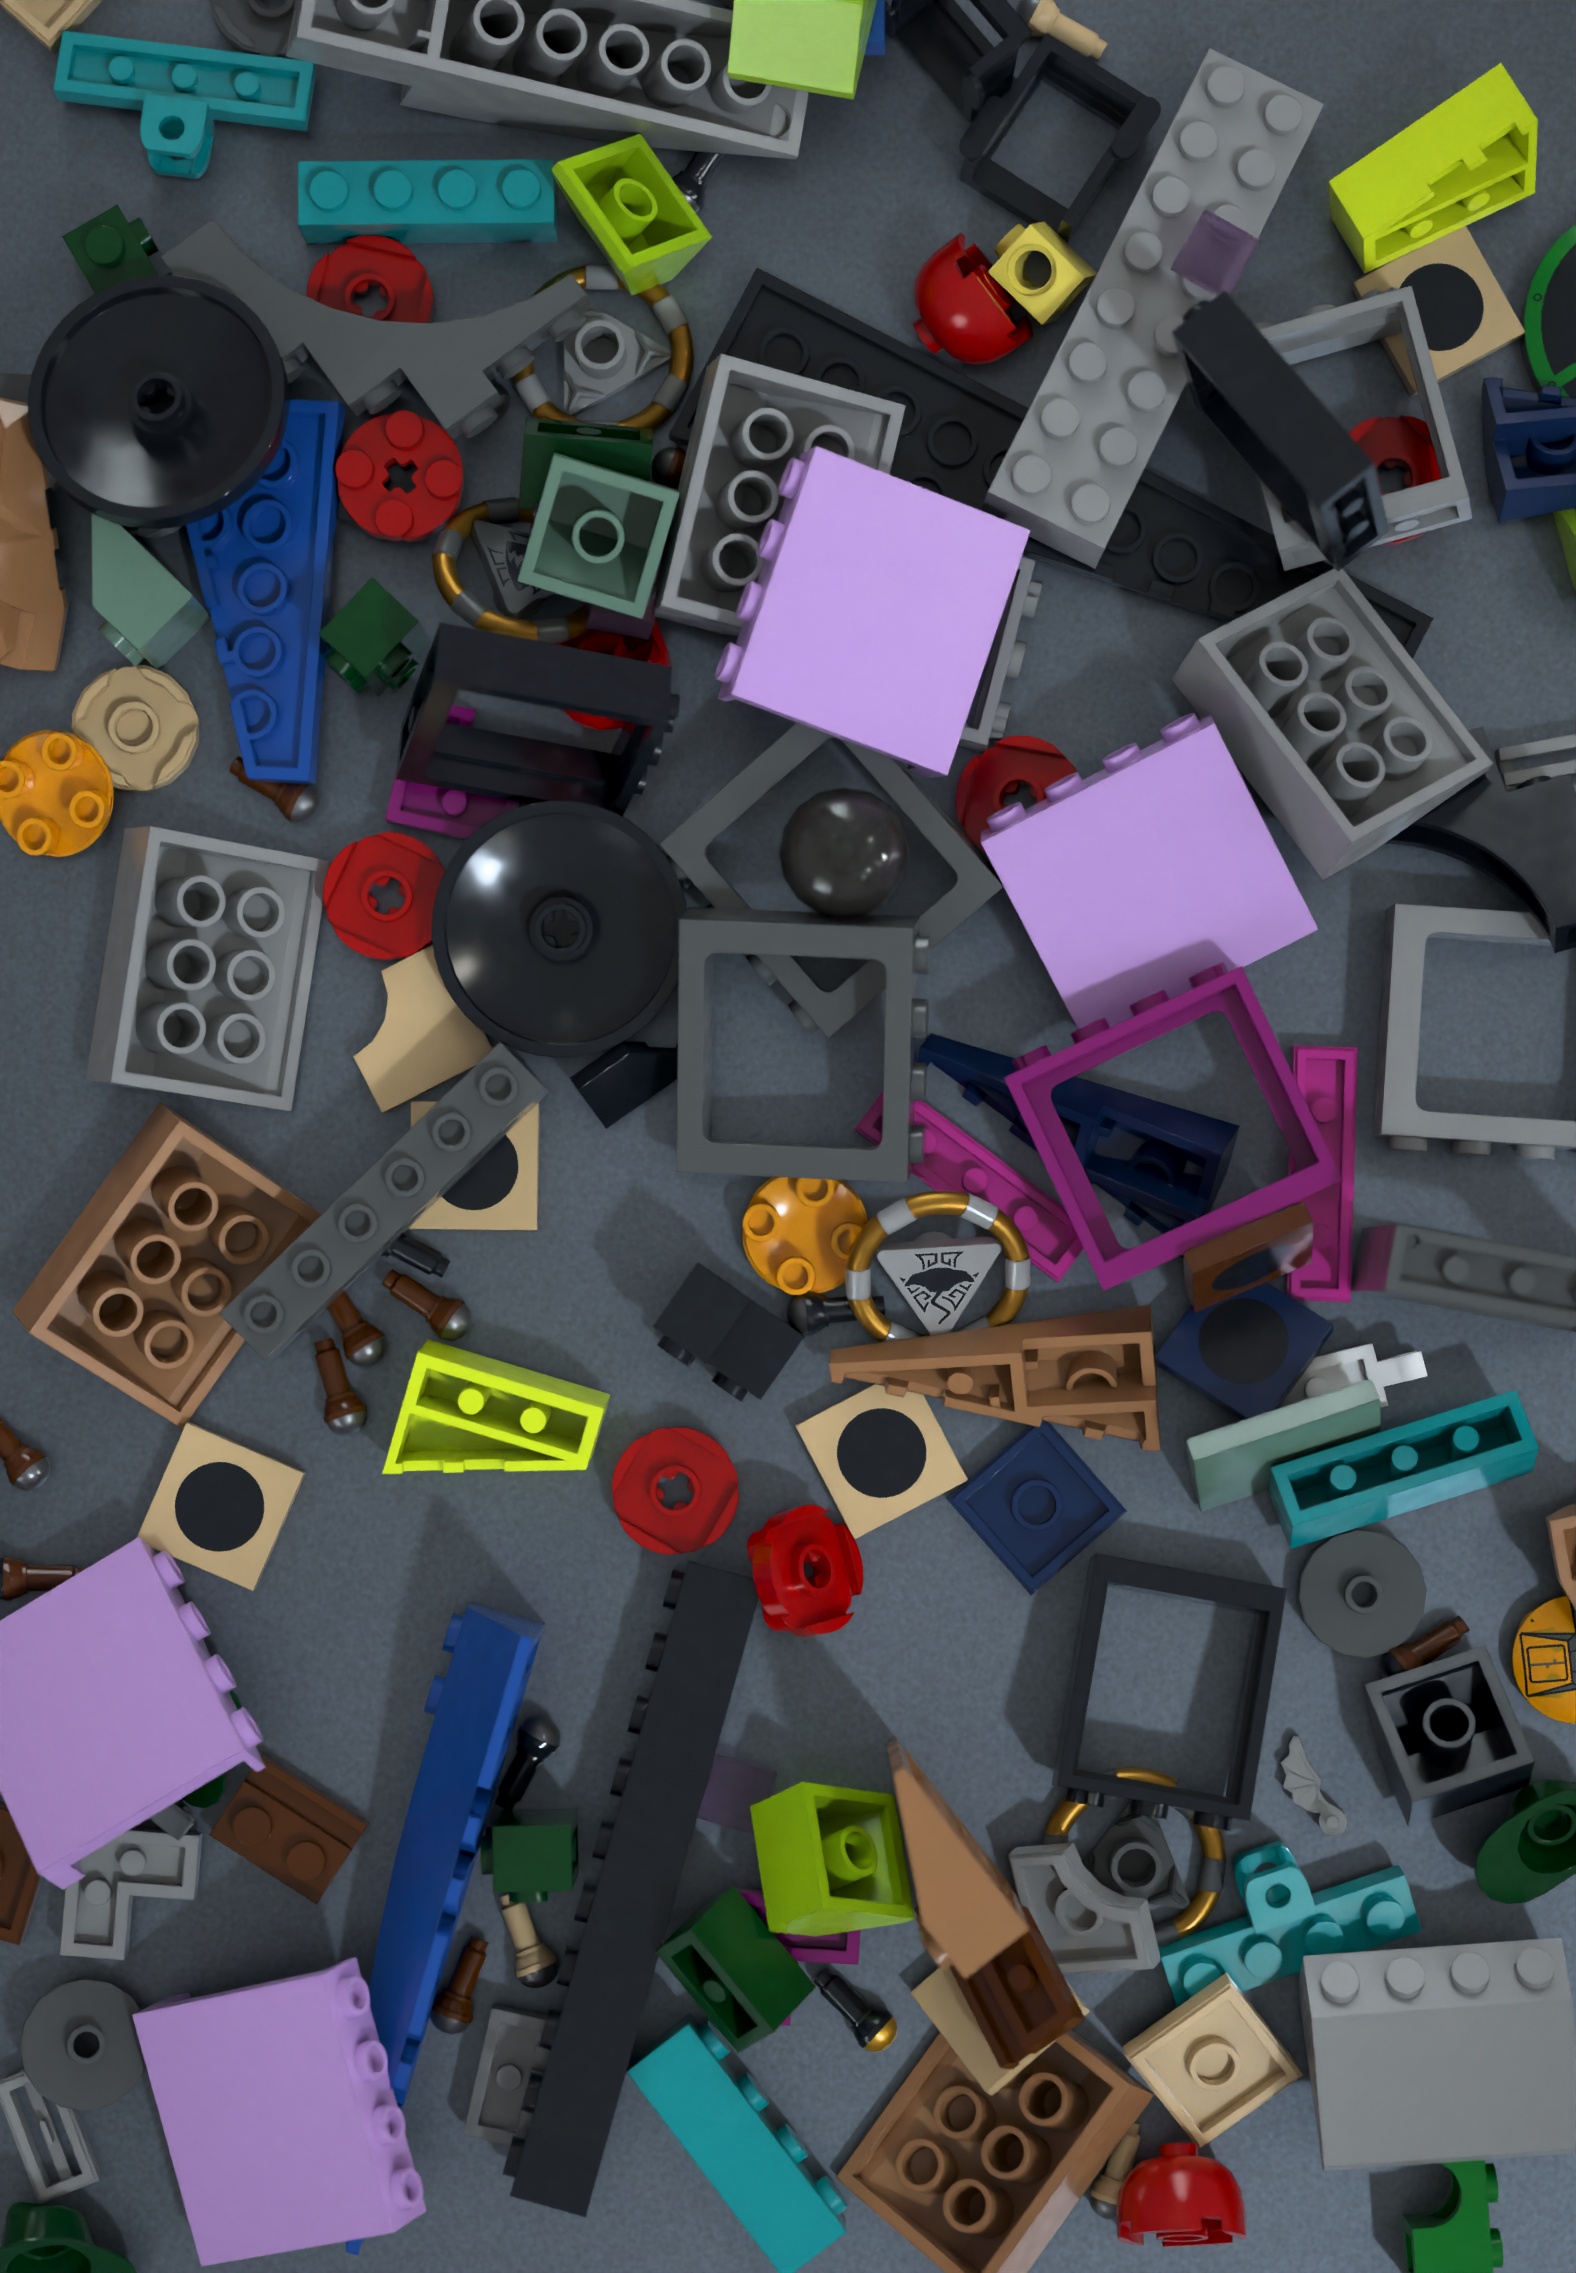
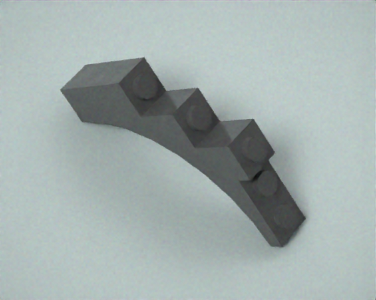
[161,219,592,440]

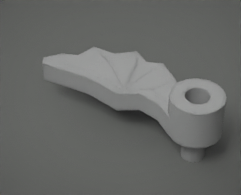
[1281,1736,1348,1837]

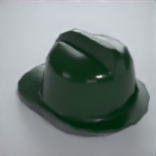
[1474,1779,1576,1904]
[0,2202,137,2273]

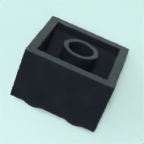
[1364,1645,1535,1826]

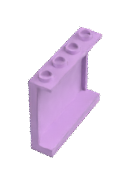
[715,446,1031,778]
[981,713,1319,1029]
[0,1537,266,1890]
[132,1957,427,2267]

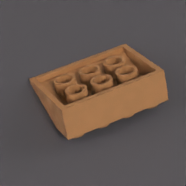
[12,1102,322,1429]
[886,1738,1029,1979]
[836,2030,1155,2273]

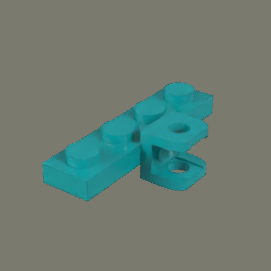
[53,31,316,179]
[1159,1841,1422,2008]

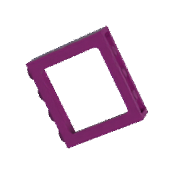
[1004,962,1343,1291]

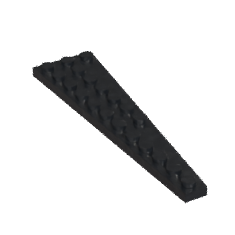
[669,268,1433,659]

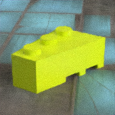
[1328,63,1538,274]
[382,1339,611,1474]

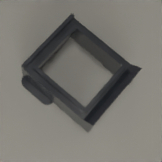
[886,0,1033,123]
[959,33,1161,244]

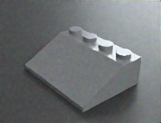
[648,354,906,636]
[1172,568,1493,880]
[86,826,329,1111]
[1298,1937,1576,2171]

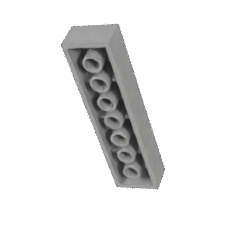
[981,48,1324,569]

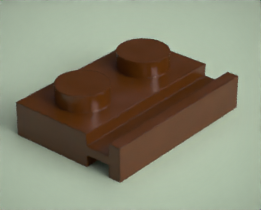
[209,1753,370,1905]
[950,1905,1085,2070]

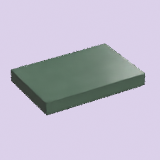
[1186,1379,1381,1512]

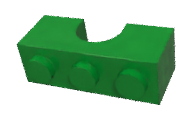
[1402,2160,1503,2273]

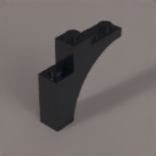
[1384,726,1576,953]

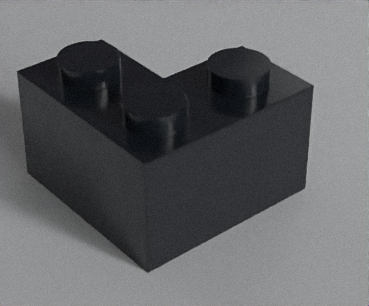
[653,1262,805,1402]

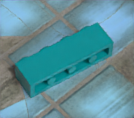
[298,159,558,245]
[1268,1390,1539,1549]
[627,2013,848,2273]

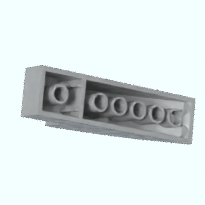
[286,0,809,159]

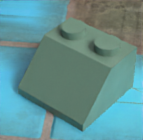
[517,453,680,619]
[91,514,211,670]

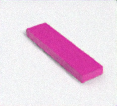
[1284,1045,1358,1302]
[854,1092,1084,1283]

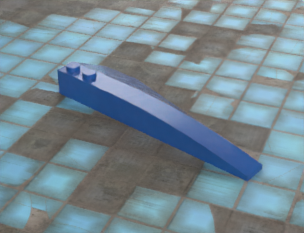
[346,1602,545,2256]

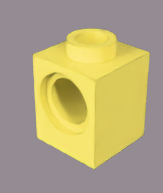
[988,221,1097,325]

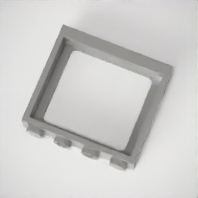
[1372,904,1576,1160]

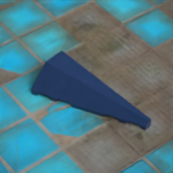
[1482,377,1576,523]
[917,1033,1240,1258]

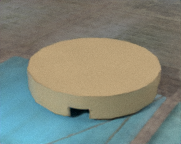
[72,665,200,792]

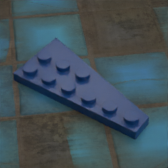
[186,399,345,785]

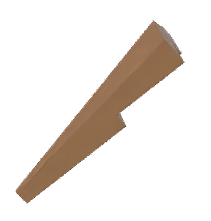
[829,1304,1160,1451]

